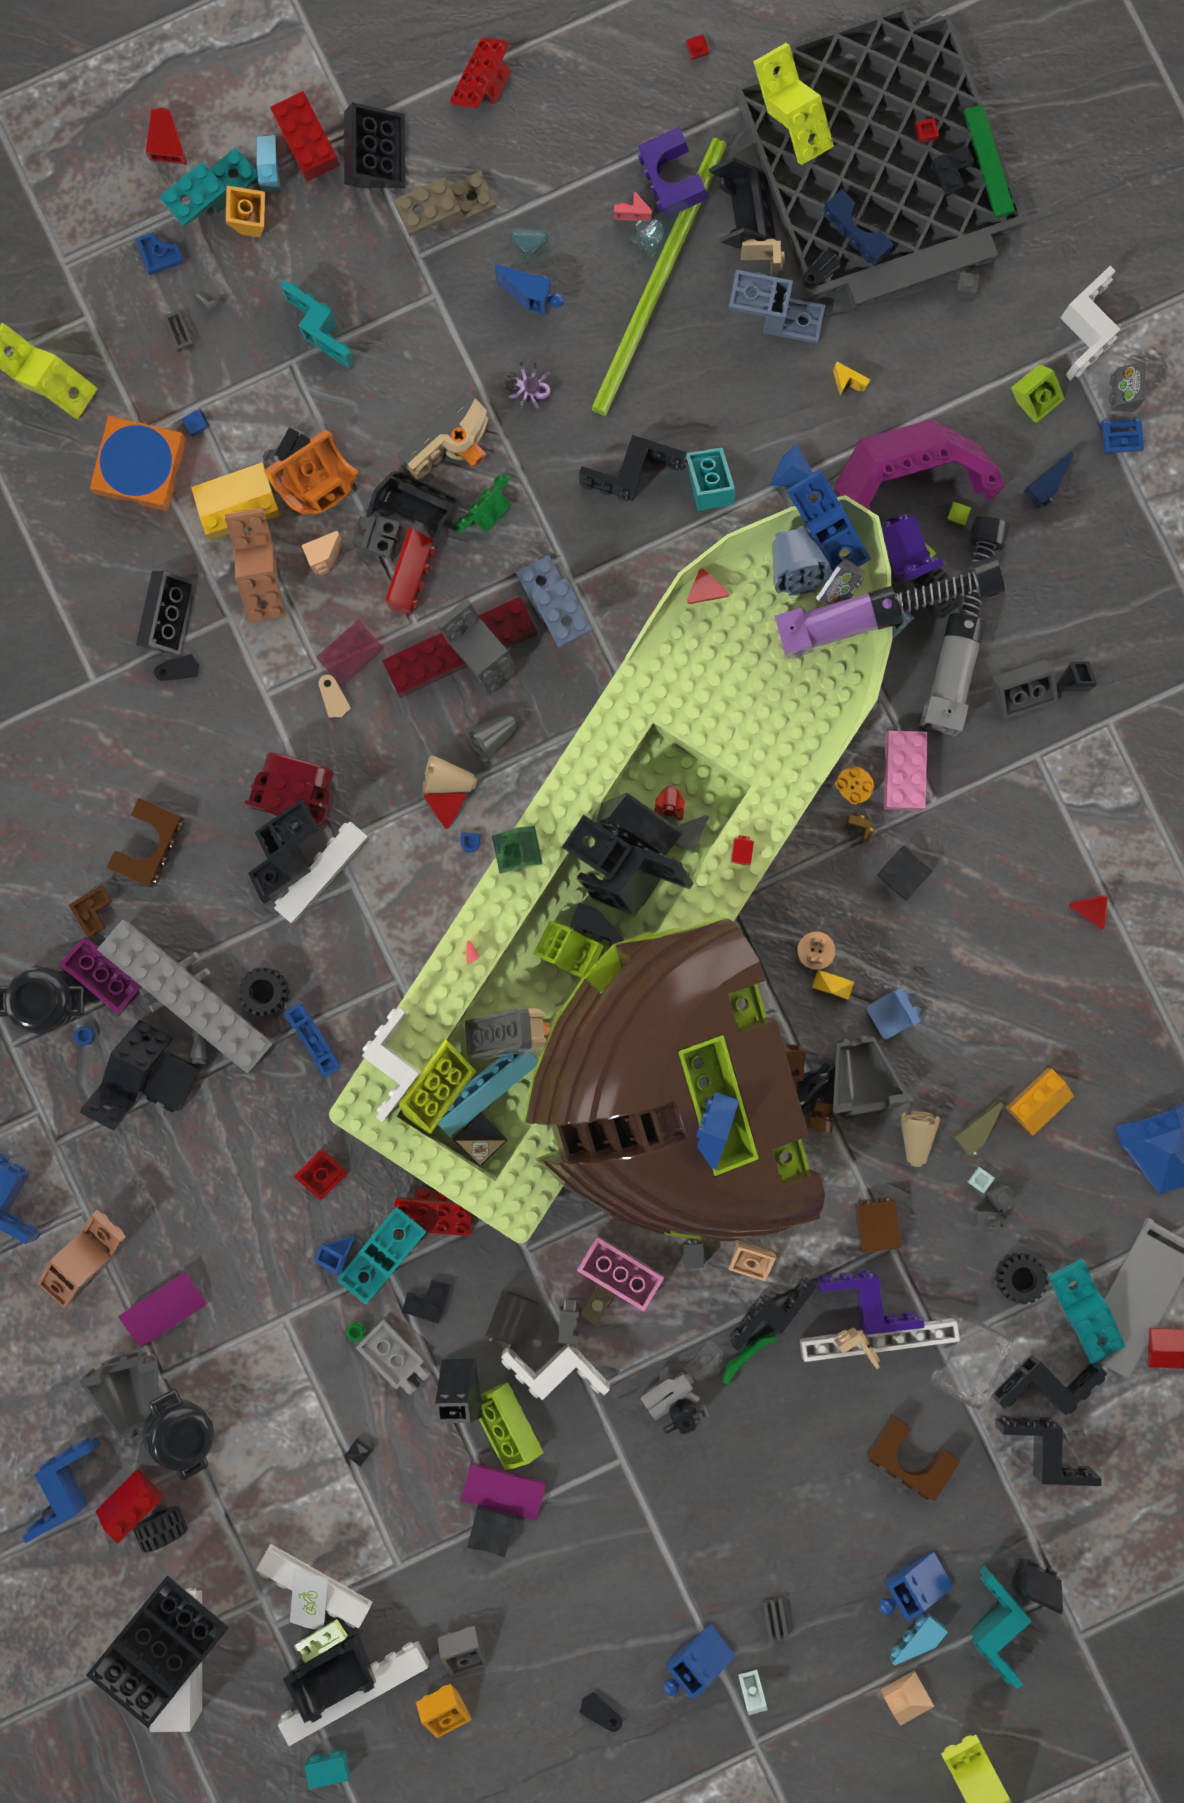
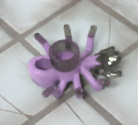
[505,362,551,409]

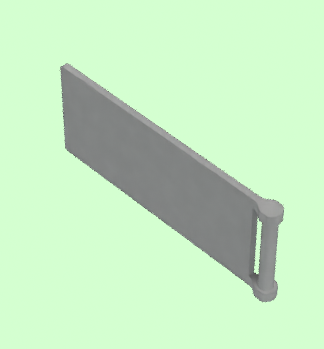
[1077,1217,1184,1378]

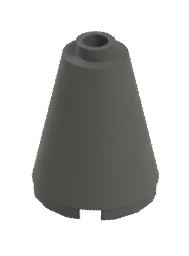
[464,713,518,762]

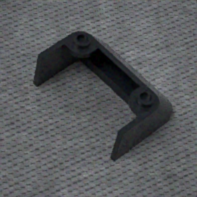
[709,157,775,248]
[366,471,460,548]

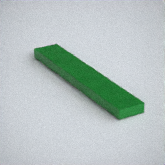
[964,104,1015,218]

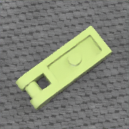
[294,1619,348,1663]

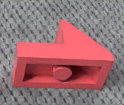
[614,192,652,222]

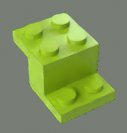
[533,920,604,978]

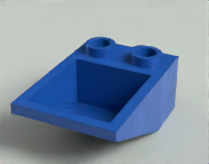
[495,264,564,315]
[879,1551,953,1622]
[663,1624,736,1700]

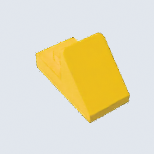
[833,362,870,395]

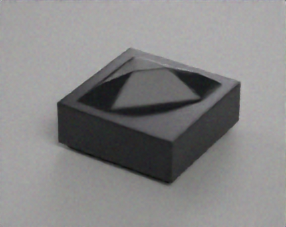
[345,1438,373,1467]

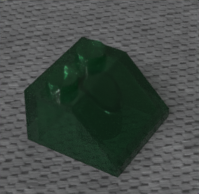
[492,826,543,874]

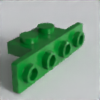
[453,474,511,534]

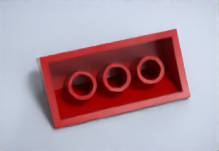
[385,528,436,615]

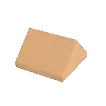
[728,1241,776,1281]

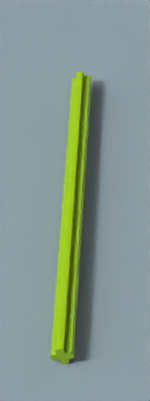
[592,138,727,416]

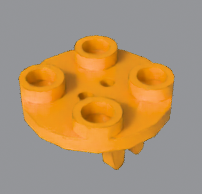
[836,766,874,804]

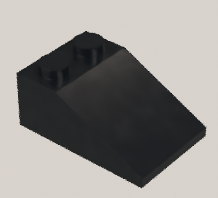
[1012,1558,1063,1615]

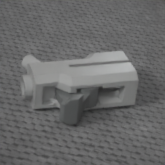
[640,1365,700,1421]

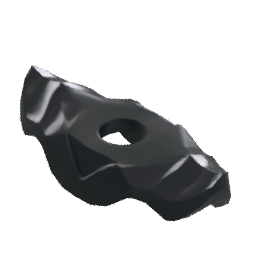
[796,1063,835,1110]

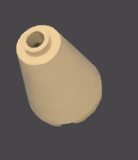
[423,755,477,793]
[900,1111,940,1167]

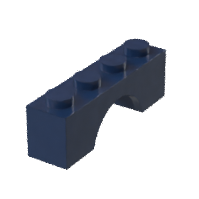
[823,189,894,266]

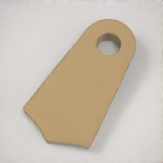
[319,675,351,718]

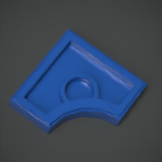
[136,232,185,275]

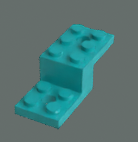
[159,147,258,228]
[280,280,355,369]
[337,1207,427,1305]
[1047,1258,1126,1365]

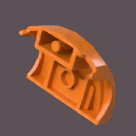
[264,430,358,515]

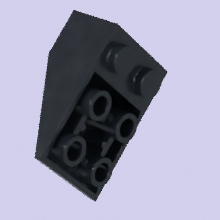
[571,902,624,946]
[435,1358,483,1423]

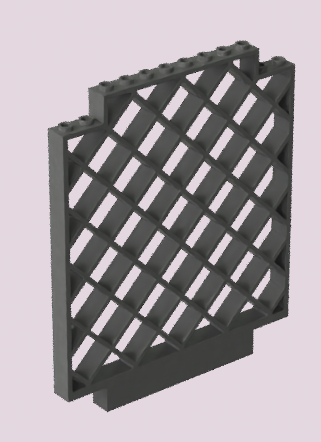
[735,6,1026,311]

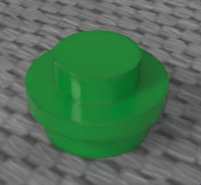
[346,1322,366,1342]

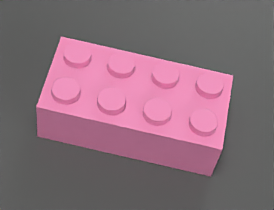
[884,731,927,811]
[577,1235,664,1311]

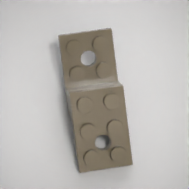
[393,171,496,237]

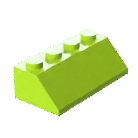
[479,1382,543,1471]

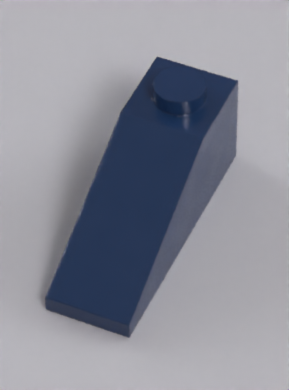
[1024,452,1074,509]

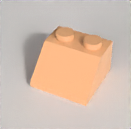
[302,531,344,575]

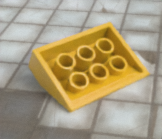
[191,462,282,541]

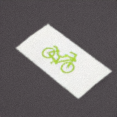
[290,1568,328,1630]

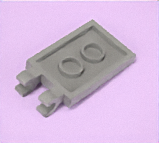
[356,1319,431,1395]

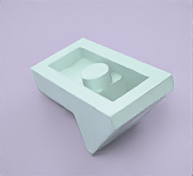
[738,1670,768,1715]

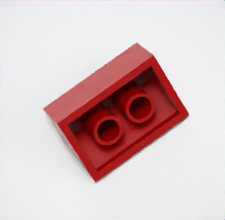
[95,1469,165,1544]

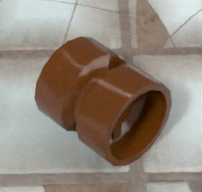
[807,1101,834,1133]

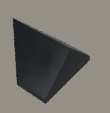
[1056,661,1097,692]

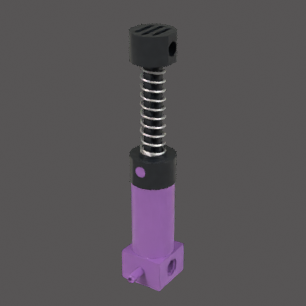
[775,556,1005,659]

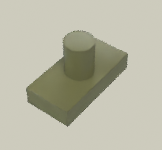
[579,1284,615,1326]

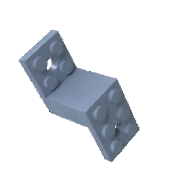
[728,270,825,344]
[516,555,593,648]

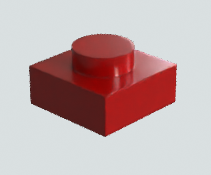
[686,34,710,60]
[915,118,939,143]

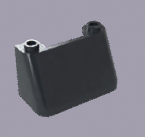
[283,1633,376,1723]

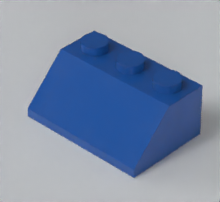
[696,1092,739,1170]

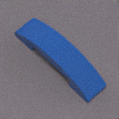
[284,1003,341,1078]

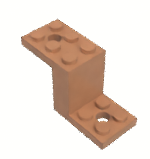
[225,508,286,623]
[37,1210,126,1309]

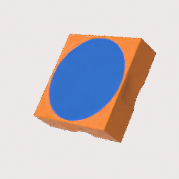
[90,416,187,511]

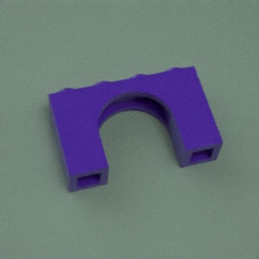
[637,126,708,218]

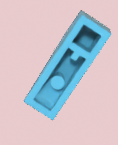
[257,135,281,192]

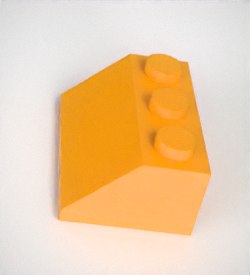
[1005,1068,1074,1136]

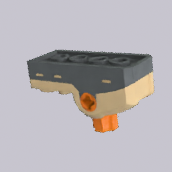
[397,390,488,480]
[465,1008,552,1060]

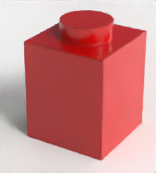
[730,835,754,866]

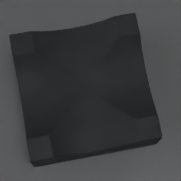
[877,846,933,901]
[467,1505,515,1557]

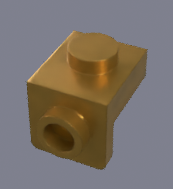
[846,813,874,842]

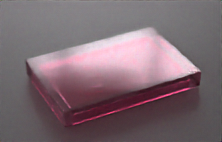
[316,620,384,686]

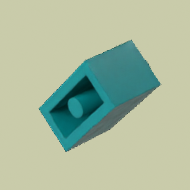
[304,1749,350,1789]

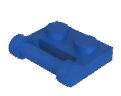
[1101,417,1144,454]

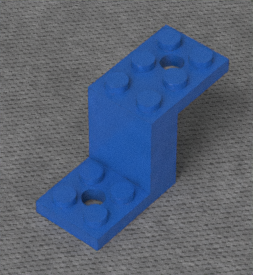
[0,1154,40,1244]
[22,1437,100,1543]

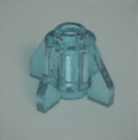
[629,219,664,258]

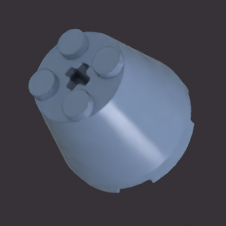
[772,526,832,596]

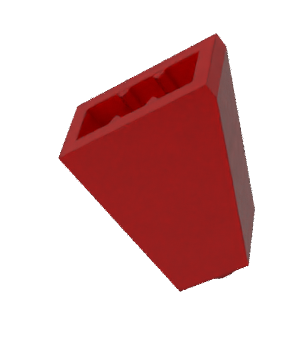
[146,108,187,165]

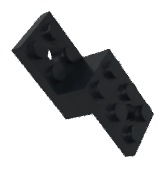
[730,1277,817,1351]

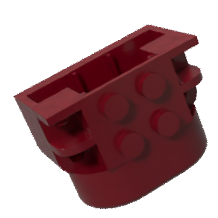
[244,752,334,829]

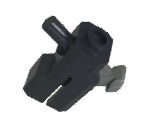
[262,428,310,463]
[663,1400,710,1434]

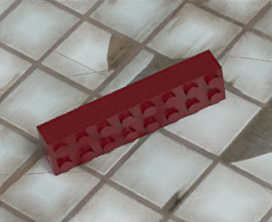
[382,596,537,698]

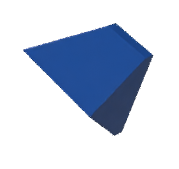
[769,445,814,487]
[315,1235,356,1275]

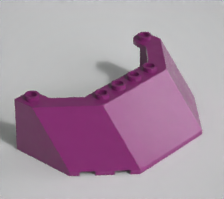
[834,419,1004,511]

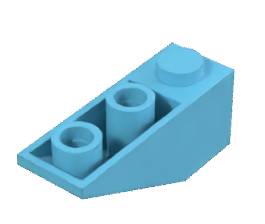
[890,1611,948,1665]

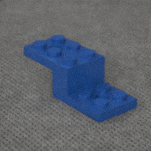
[787,469,871,572]

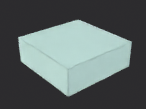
[967,1166,995,1194]

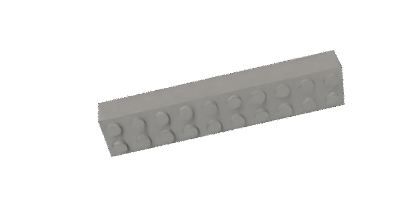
[97,920,274,1074]

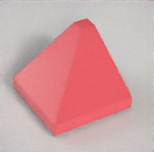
[466,941,479,964]

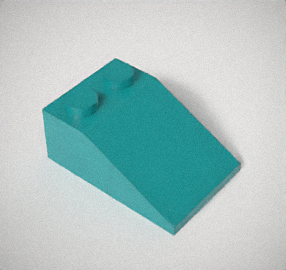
[686,447,735,511]

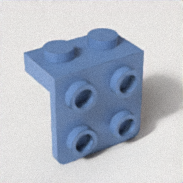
[866,988,921,1039]

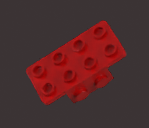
[450,38,512,109]
[394,1187,472,1236]

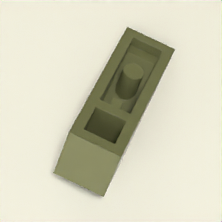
[952,1101,1003,1156]

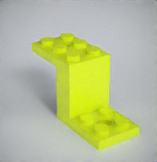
[753,43,834,165]
[0,323,98,420]
[941,1735,1012,1803]

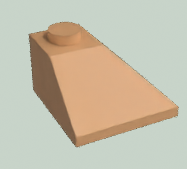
[880,1670,934,1726]

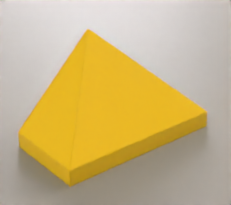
[812,970,854,1000]

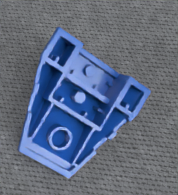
[1115,1103,1184,1194]

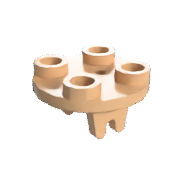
[797,932,835,970]

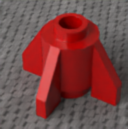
[654,786,685,821]

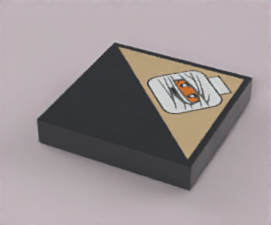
[453,1112,508,1167]

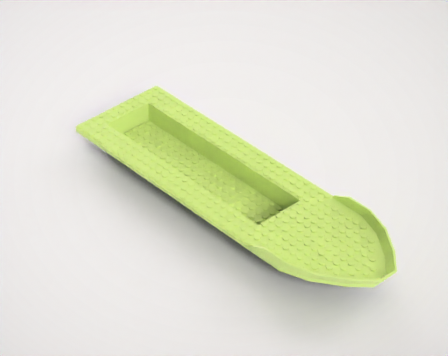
[329,495,892,1243]

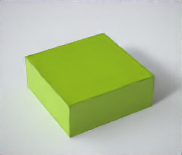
[946,502,971,527]

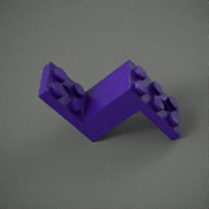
[880,514,944,581]
[816,1270,925,1335]

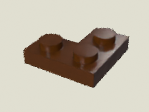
[69,885,113,938]

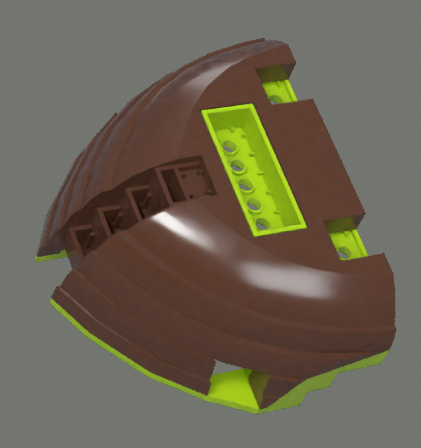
[524,917,825,1241]

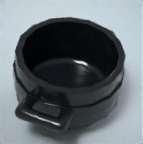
[0,968,84,1034]
[142,1389,215,1481]

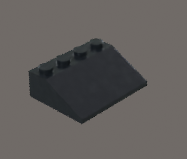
[344,102,405,188]

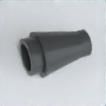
[189,1037,208,1065]

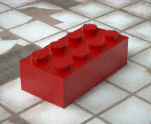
[270,91,340,182]

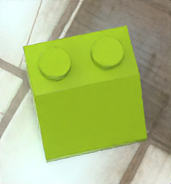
[1011,364,1065,423]

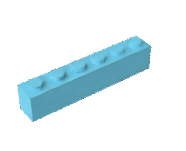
[438,1052,538,1137]

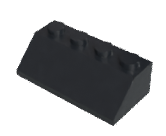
[136,571,196,655]
[596,792,683,856]

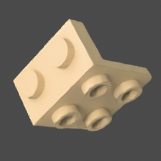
[741,239,785,278]
[834,1327,880,1369]

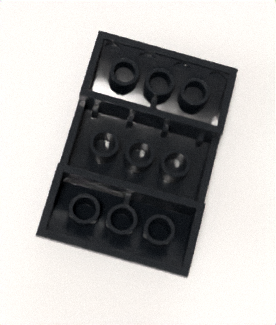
[86,1575,229,1728]

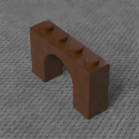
[106,798,185,888]
[867,1414,960,1501]

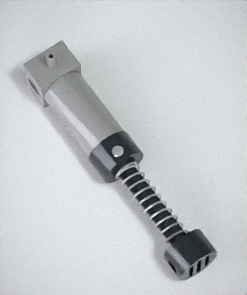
[918,516,1010,737]

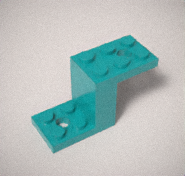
[970,1565,1032,1689]

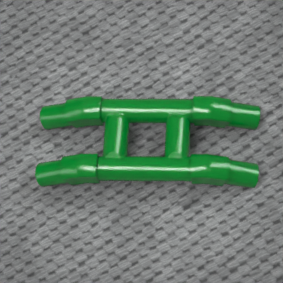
[722,1331,778,1385]

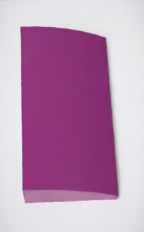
[59,936,142,1016]
[118,1271,208,1347]
[461,1462,546,1520]

